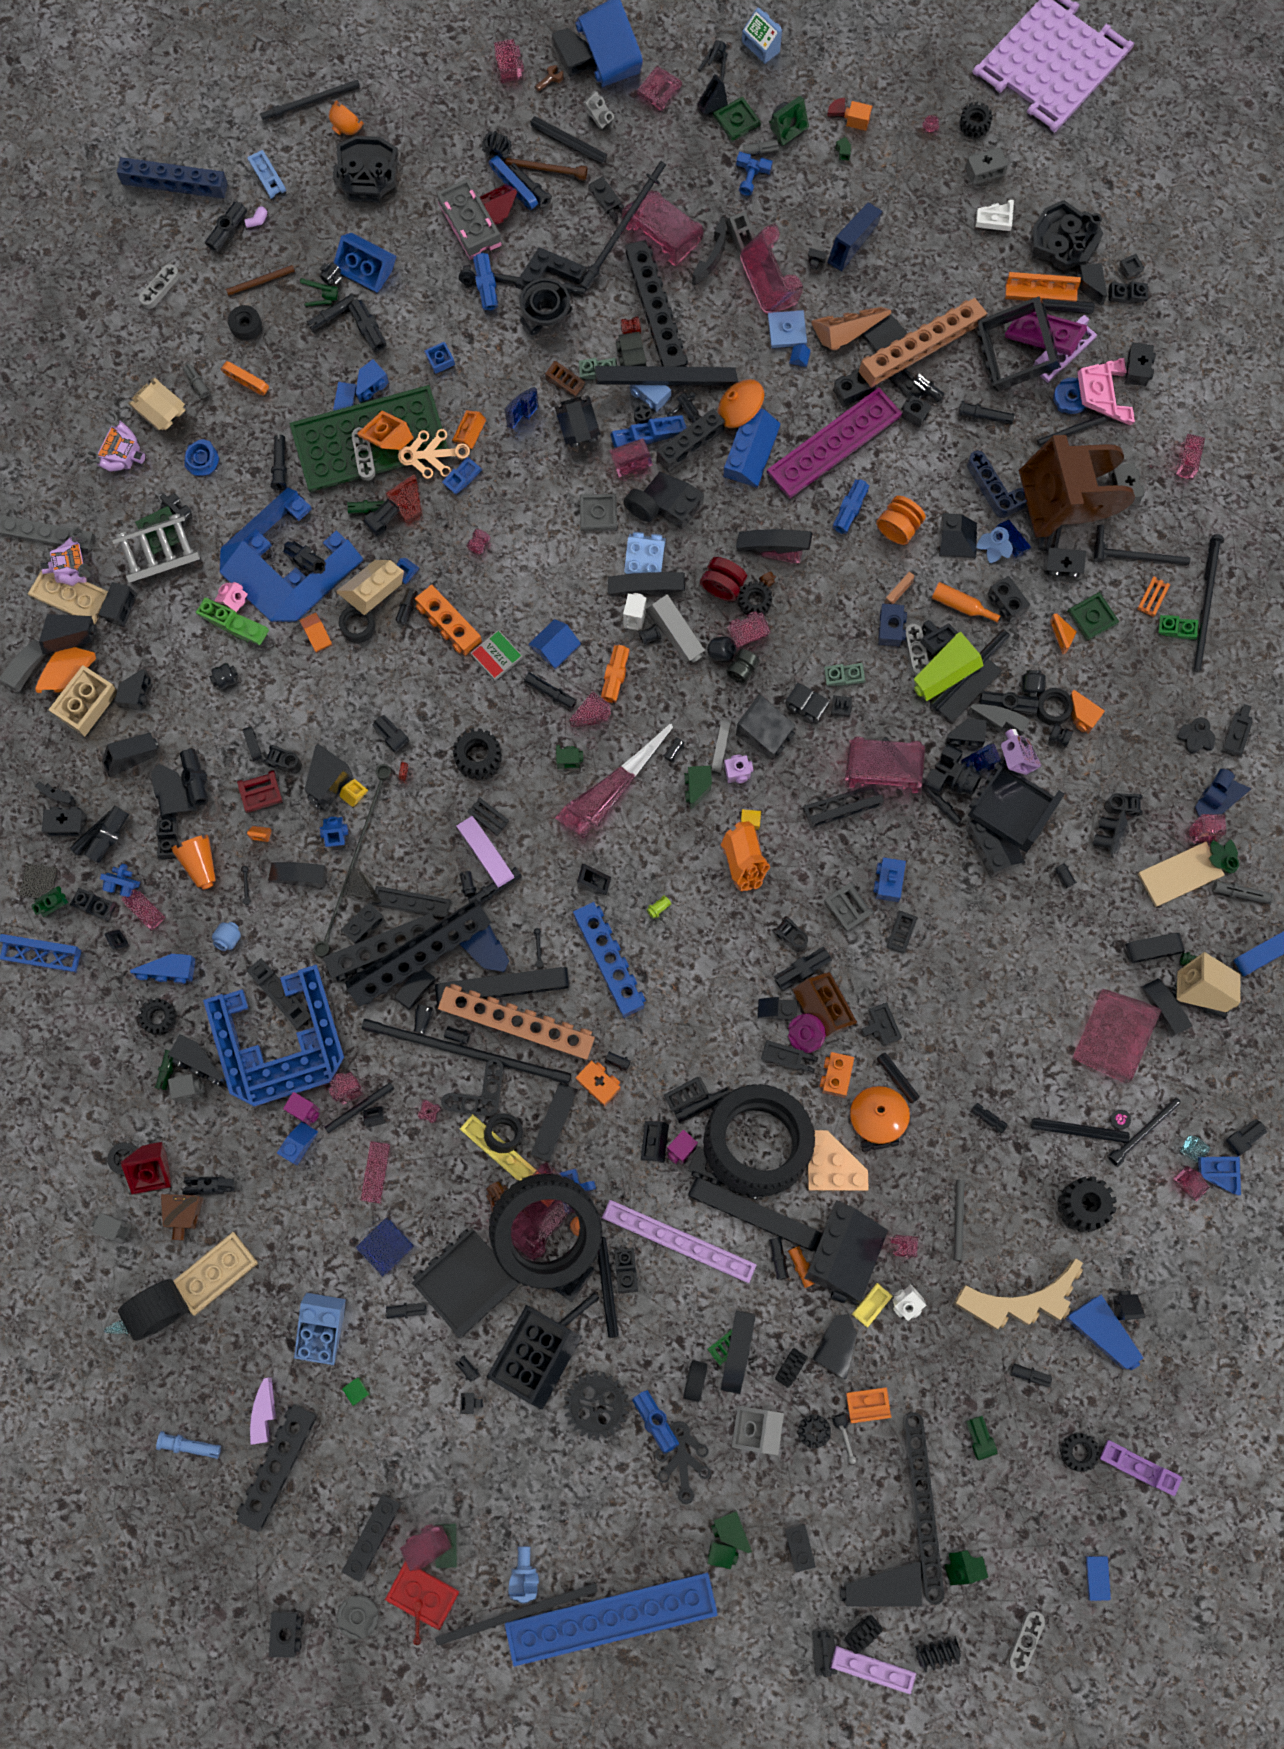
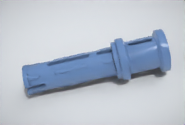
[156,1431,221,1459]

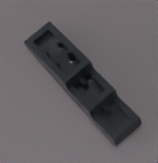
[736,529,813,554]
[608,572,685,596]

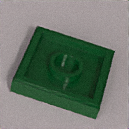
[713,96,761,142]
[1067,592,1120,641]

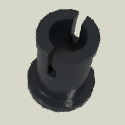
[663,737,685,762]
[1055,863,1077,889]
[459,871,477,897]
[444,1026,470,1045]
[604,1051,631,1071]
[455,1355,480,1382]

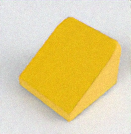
[339,779,368,807]
[741,809,761,830]

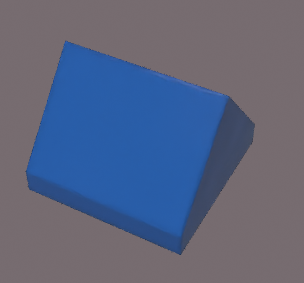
[789,343,811,367]

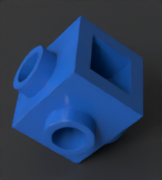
[320,817,348,847]

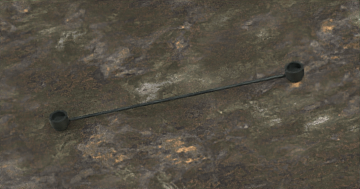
[313,764,392,958]

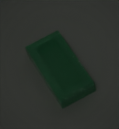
[435,1523,457,1568]

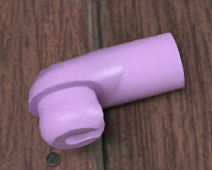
[244,206,267,228]

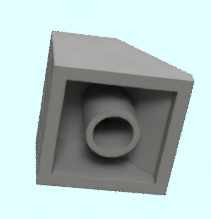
[732,1406,784,1455]

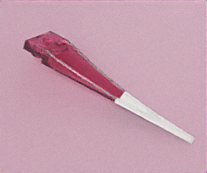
[555,724,673,838]

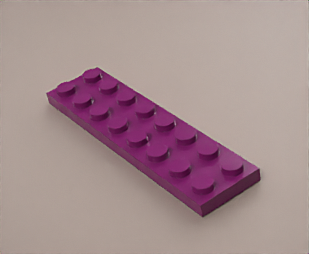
[767,388,902,499]

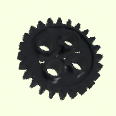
[563,1371,630,1440]

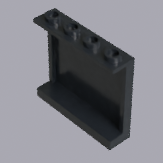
[968,760,1065,853]
[411,1228,520,1339]

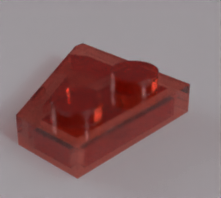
[385,474,422,523]

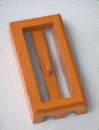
[1137,576,1170,617]

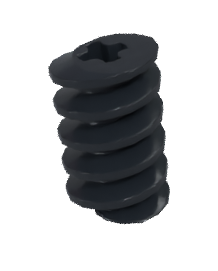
[914,1636,961,1673]

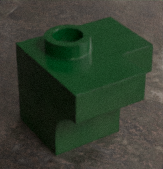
[944,1550,989,1586]

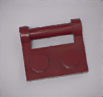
[237,770,283,813]

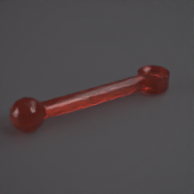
[413,1601,422,1646]

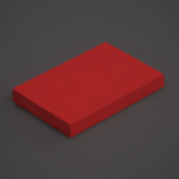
[385,1561,460,1631]

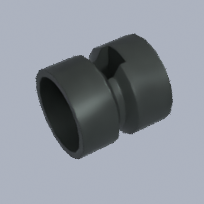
[726,649,760,684]

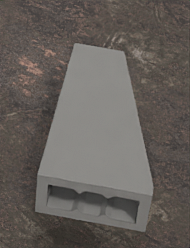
[646,594,705,663]

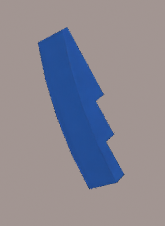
[610,415,687,450]

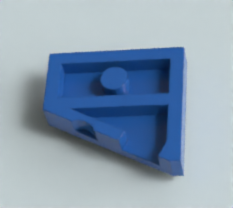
[1198,1156,1241,1195]

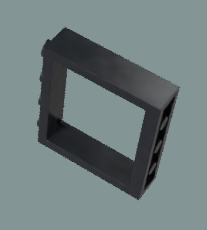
[977,296,1061,391]

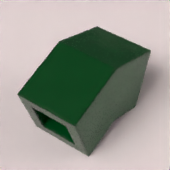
[835,137,851,161]

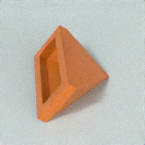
[1050,613,1077,655]

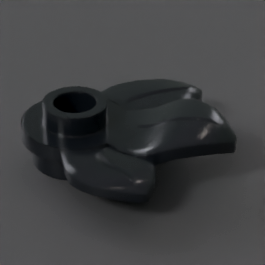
[1178,717,1216,754]

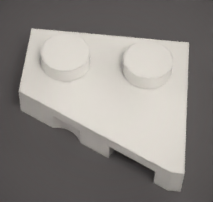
[976,200,1014,231]

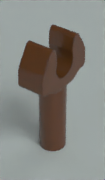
[534,65,564,92]

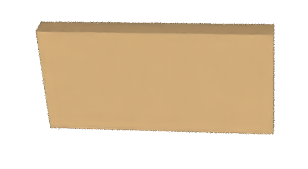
[28,570,108,624]
[1138,842,1224,908]
[174,1232,258,1316]

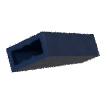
[827,202,883,271]

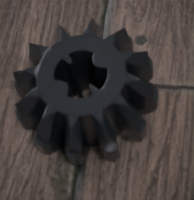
[482,131,512,160]

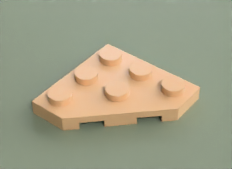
[808,1130,868,1191]

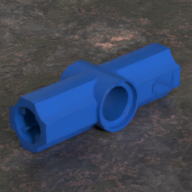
[473,253,498,311]
[832,479,870,534]
[632,1390,679,1454]

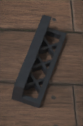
[803,784,884,829]

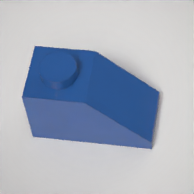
[277,1121,318,1166]

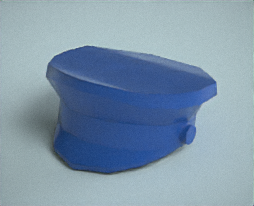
[184,439,219,476]

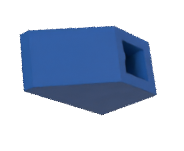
[356,359,389,403]

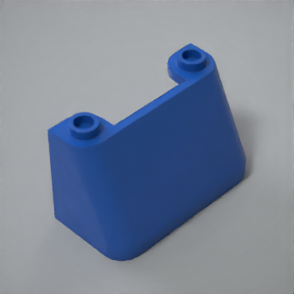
[575,0,643,87]

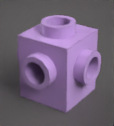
[724,755,753,783]

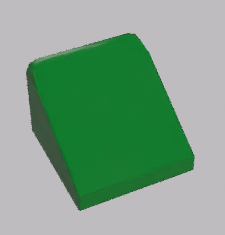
[342,1377,370,1406]

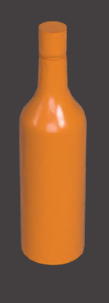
[931,582,1000,622]

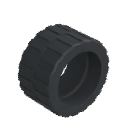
[118,1279,189,1341]

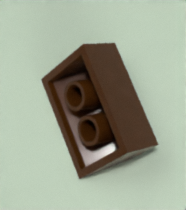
[792,972,857,1039]

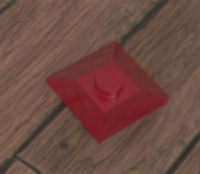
[479,184,517,225]
[121,1142,171,1195]

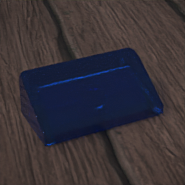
[996,520,1032,558]

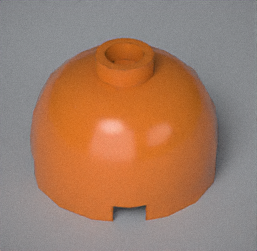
[329,100,364,136]

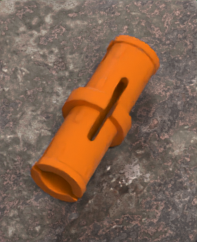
[788,1245,815,1288]

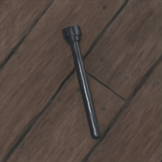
[1107,1098,1181,1167]

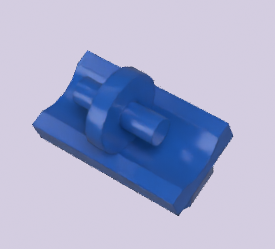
[100,864,140,897]

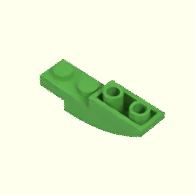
[195,597,269,646]

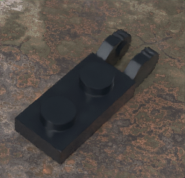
[588,176,627,223]
[761,1040,818,1074]

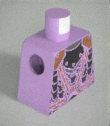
[1001,729,1041,775]

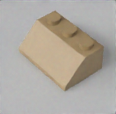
[337,560,404,615]
[49,665,117,737]

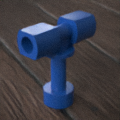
[736,151,773,196]

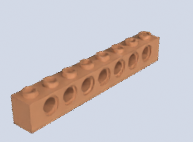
[858,298,988,387]
[438,984,595,1060]

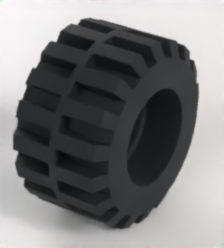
[453,728,502,780]

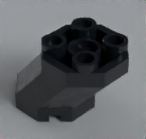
[554,395,601,448]

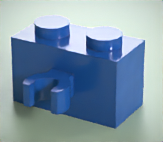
[873,857,906,902]

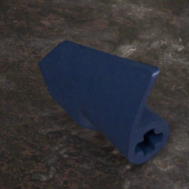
[1195,768,1251,818]
[460,924,509,972]

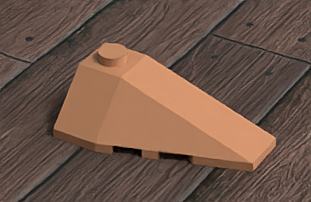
[811,307,891,350]

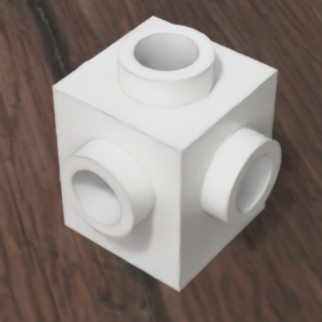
[893,1284,926,1321]

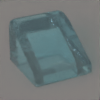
[1180,1135,1211,1163]
[104,1320,130,1334]

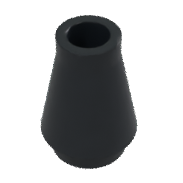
[414,1004,434,1034]

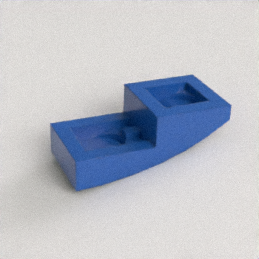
[442,456,482,494]

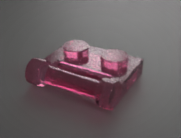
[637,66,682,111]

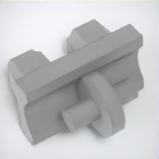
[583,91,614,129]

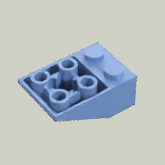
[294,1293,346,1365]

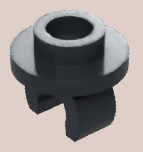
[458,265,476,285]

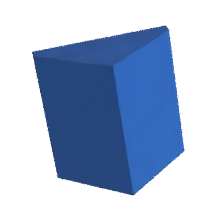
[528,619,581,669]

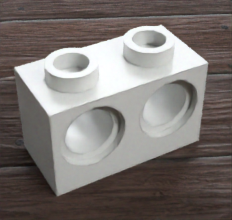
[623,593,646,631]

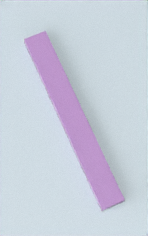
[602,1200,757,1284]

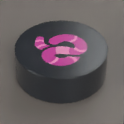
[1110,1109,1131,1130]

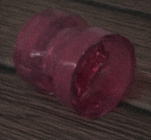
[466,529,491,555]

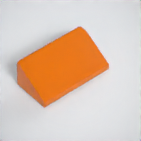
[452,410,486,449]

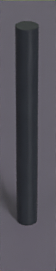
[1037,415,1106,447]
[324,1082,394,1134]
[558,1292,599,1327]

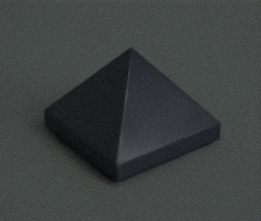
[104,929,129,950]

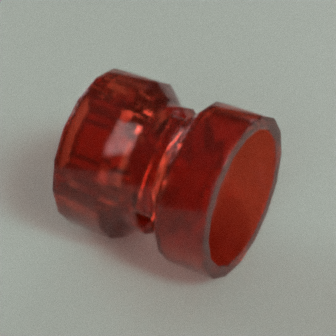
[620,316,641,334]

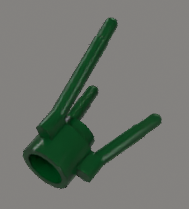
[300,278,338,306]

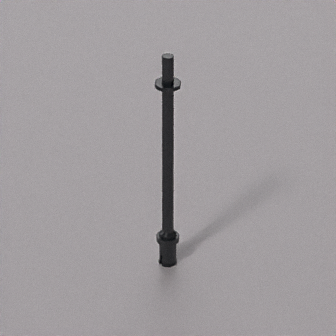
[579,161,666,289]

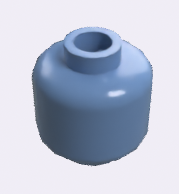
[212,922,241,951]

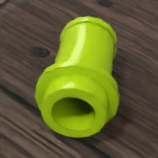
[646,895,671,919]

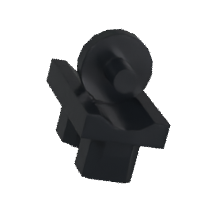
[159,493,192,527]

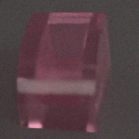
[1174,1166,1210,1202]

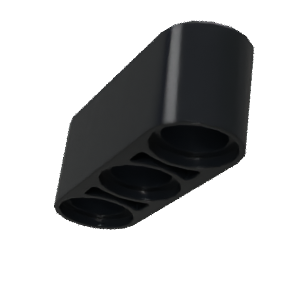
[1125,933,1185,963]

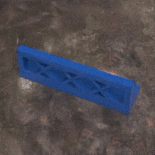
[0,934,82,973]

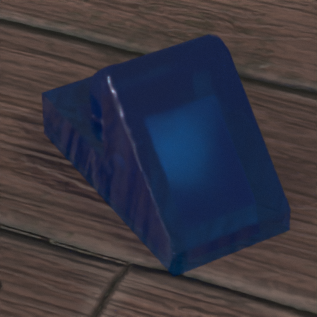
[961,743,1001,773]

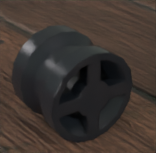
[634,403,652,424]

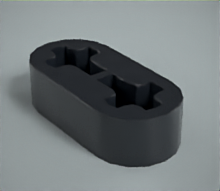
[243,726,263,762]

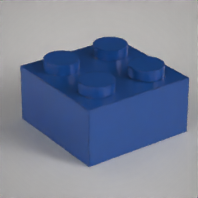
[424,341,455,374]

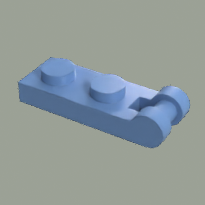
[247,150,286,199]

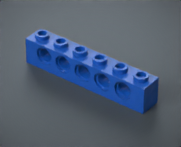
[573,902,646,1018]

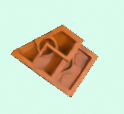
[35,647,96,693]

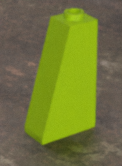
[914,632,984,701]

